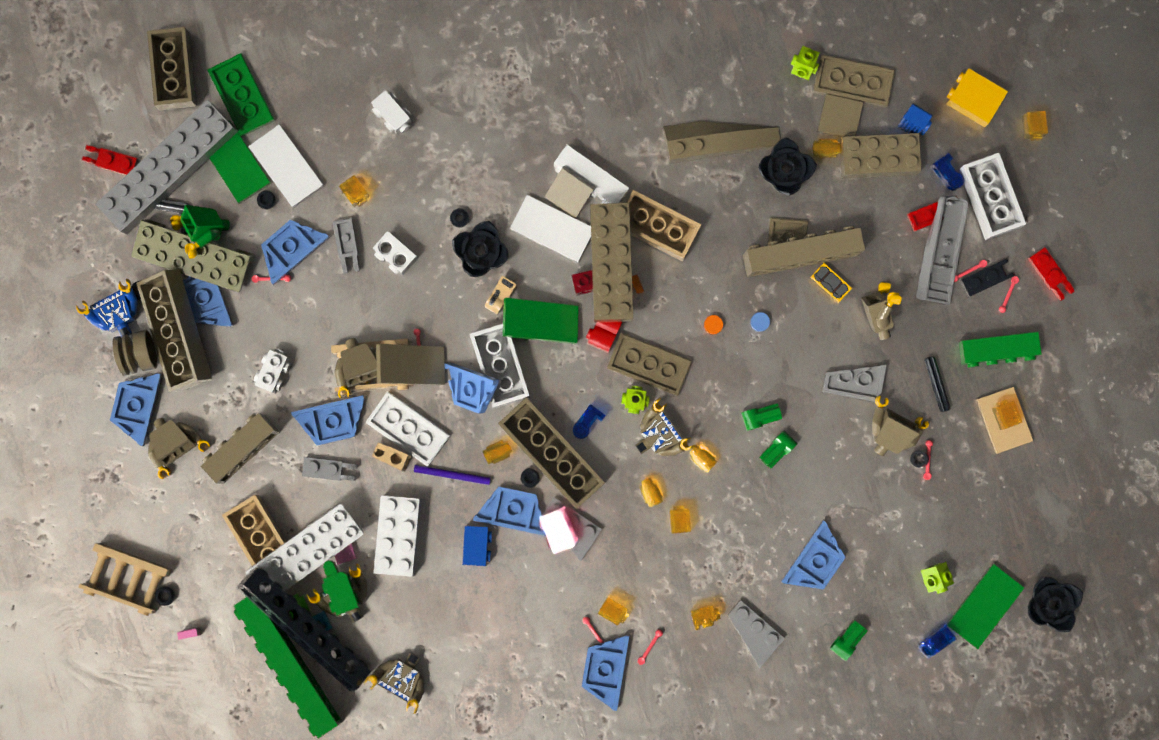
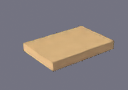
[976,387,1033,454]

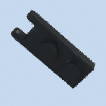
[960,259,1015,297]

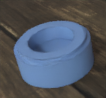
[750,312,770,332]

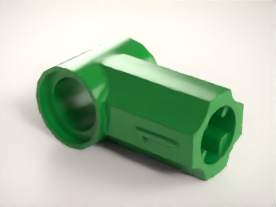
[741,403,782,431]
[759,430,798,469]
[830,620,868,661]

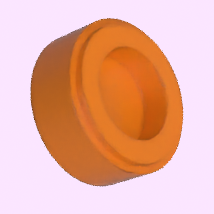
[632,274,645,294]
[704,315,723,335]

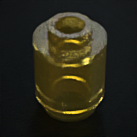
[813,139,841,158]
[482,439,512,465]
[689,444,718,472]
[639,477,663,507]

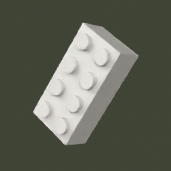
[959,153,1026,240]
[470,324,530,409]
[374,496,422,577]

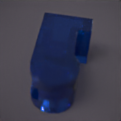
[930,153,964,191]
[573,404,606,439]
[917,623,957,659]

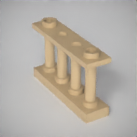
[331,338,413,396]
[79,543,172,616]

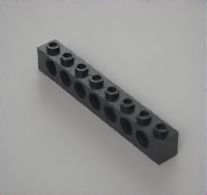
[236,567,371,692]

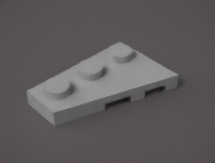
[822,365,886,402]
[543,498,602,561]
[728,600,785,668]

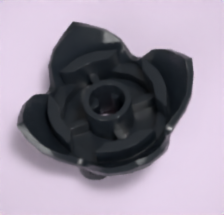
[758,137,817,196]
[452,221,509,277]
[1028,577,1083,632]

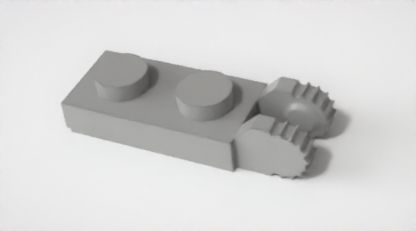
[333,218,360,274]
[302,457,358,481]

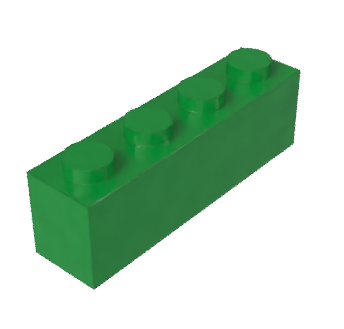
[958,332,1042,368]

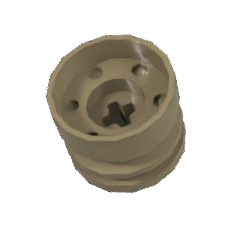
[113,330,157,376]

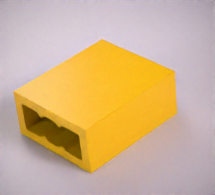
[946,68,1008,127]

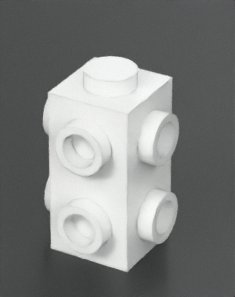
[371,90,412,135]
[254,348,291,393]

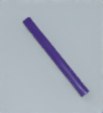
[414,465,491,485]

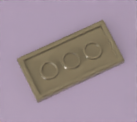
[813,54,895,108]
[607,333,692,397]
[376,344,445,385]

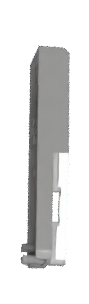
[916,195,968,305]

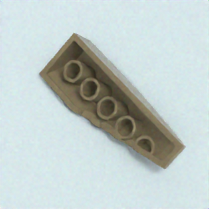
[663,121,780,164]

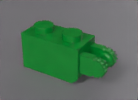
[322,560,361,616]

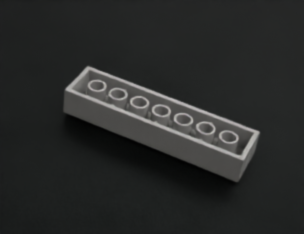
[96,100,238,234]

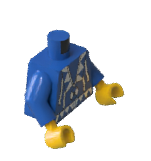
[76,279,138,337]

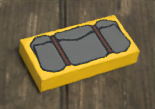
[810,263,852,303]

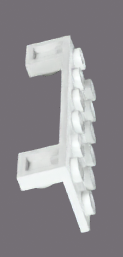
[246,504,364,594]

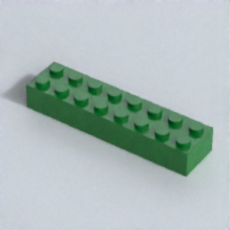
[233,597,343,739]

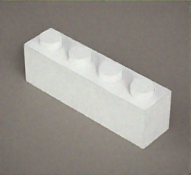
[554,145,629,204]

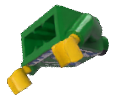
[170,205,230,259]

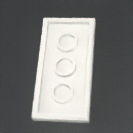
[248,125,324,208]
[510,195,591,263]
[366,391,450,467]

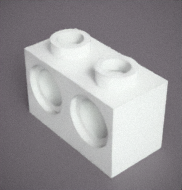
[373,231,418,275]

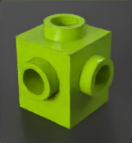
[790,45,820,80]
[621,386,649,414]
[921,562,954,594]

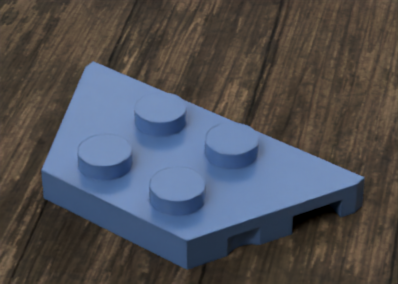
[261,220,329,285]
[183,276,233,327]
[444,362,499,414]
[110,373,162,446]
[291,395,365,446]
[473,486,546,536]
[781,521,846,589]
[582,636,629,711]

